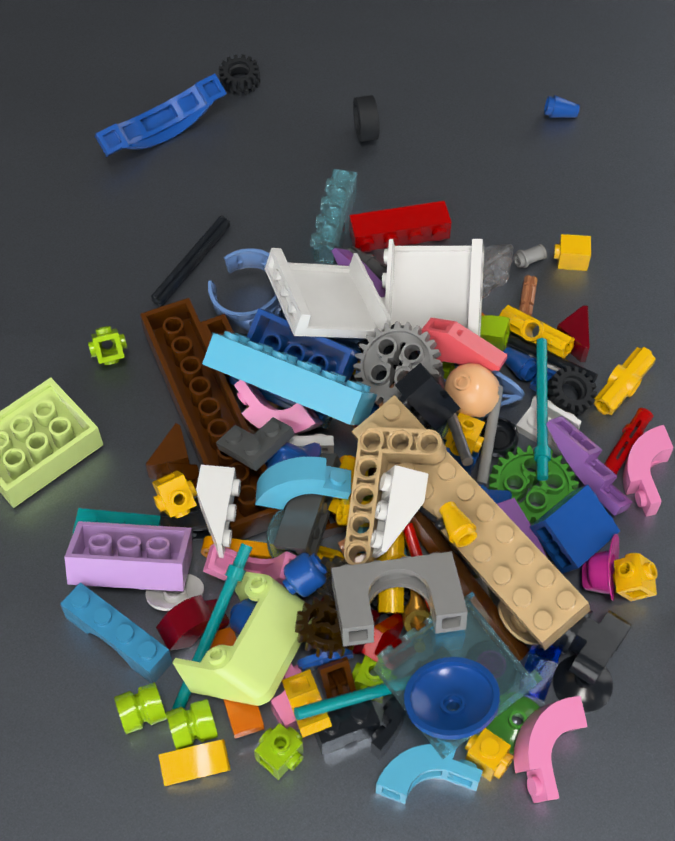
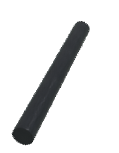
[507,334,598,383]

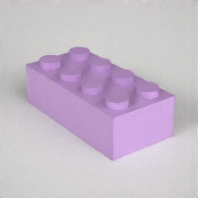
[64,521,193,592]

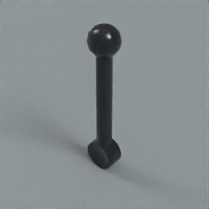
[418,506,445,530]

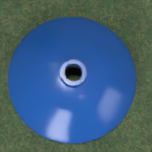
[404,657,500,740]

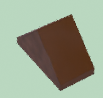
[145,423,190,480]
[316,656,356,699]

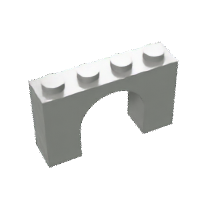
[331,552,468,647]

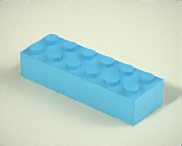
[202,331,377,425]

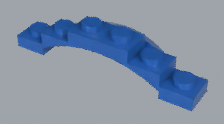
[95,74,227,157]

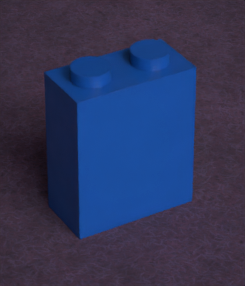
[530,484,620,574]

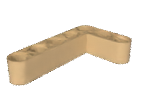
[344,427,446,565]

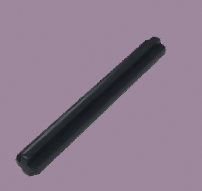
[151,216,230,306]

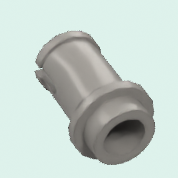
[513,244,547,269]

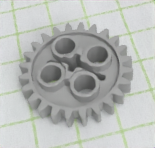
[353,321,443,405]

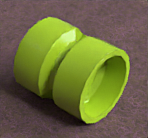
[114,682,167,734]
[166,699,218,750]

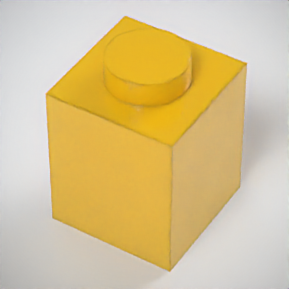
[553,234,591,271]

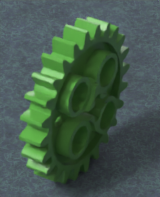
[488,445,579,523]

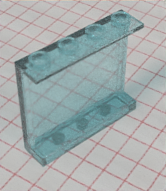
[374,592,543,759]

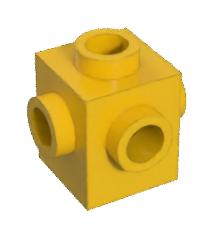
[442,413,485,456]
[152,470,197,518]
[613,553,658,601]

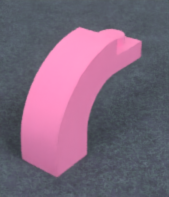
[203,544,297,594]
[514,696,588,803]

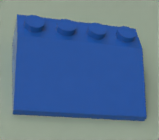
[228,308,361,425]

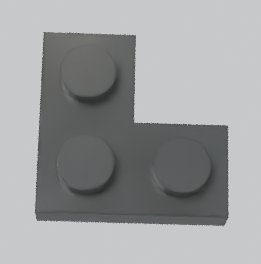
[216,417,295,471]

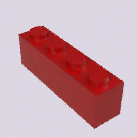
[349,201,452,252]

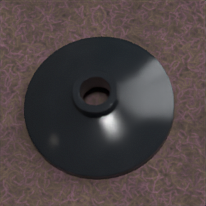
[552,655,613,713]

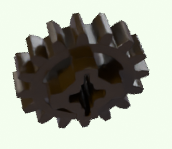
[295,595,354,659]

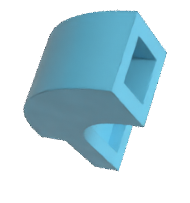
[255,456,351,510]
[376,744,483,804]

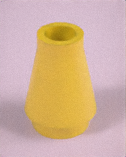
[439,501,477,547]

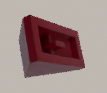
[557,305,590,363]

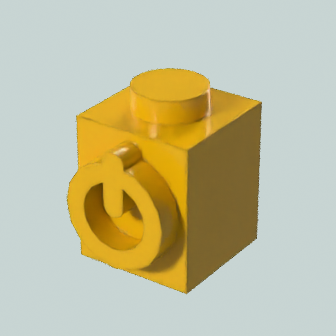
[465,728,514,782]

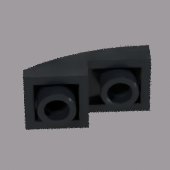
[371,691,406,760]

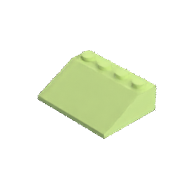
[0,378,103,508]

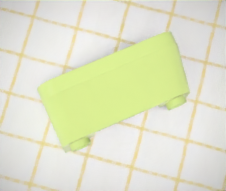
[173,572,314,706]

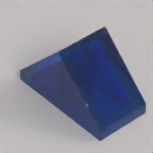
[516,645,562,703]

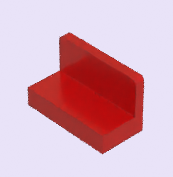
[362,614,416,671]

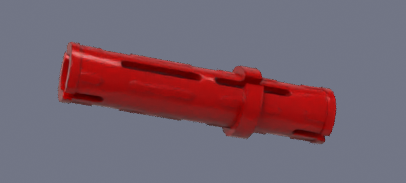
[604,408,653,475]

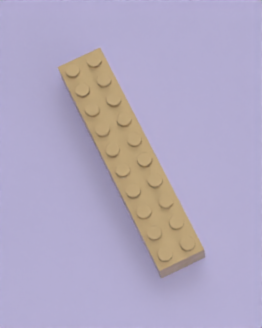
[352,395,591,650]

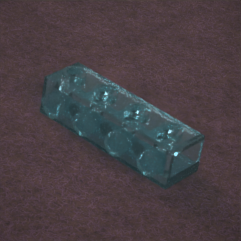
[310,169,357,265]

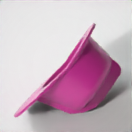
[582,534,619,601]

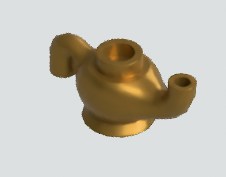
[402,589,434,654]

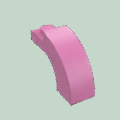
[234,380,323,434]
[623,425,674,517]

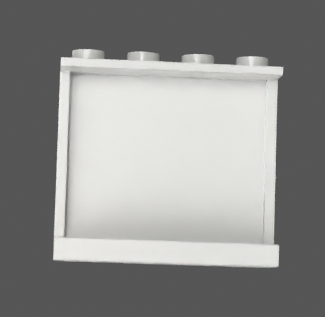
[381,239,484,337]
[265,248,391,339]

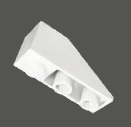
[196,465,241,558]
[370,465,428,558]

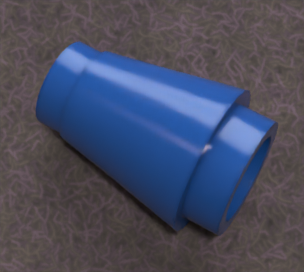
[544,95,580,118]
[503,347,537,381]

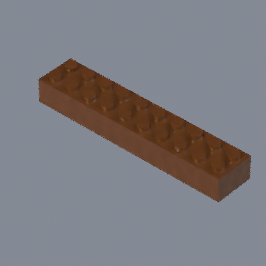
[140,298,285,540]

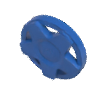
[297,648,354,672]

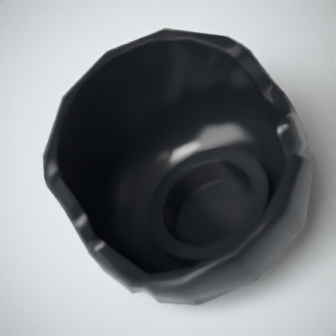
[480,417,519,458]

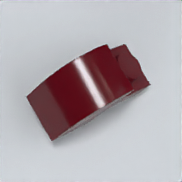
[156,595,230,651]

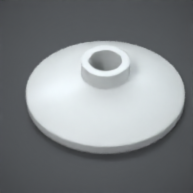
[146,574,204,611]

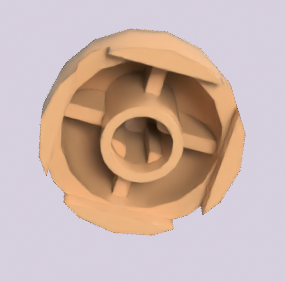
[444,363,500,418]

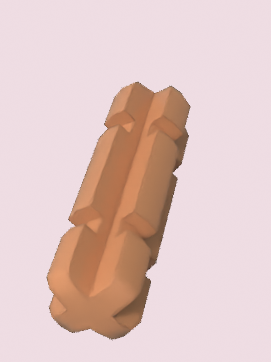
[519,275,538,316]

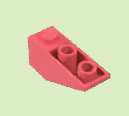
[422,317,507,371]

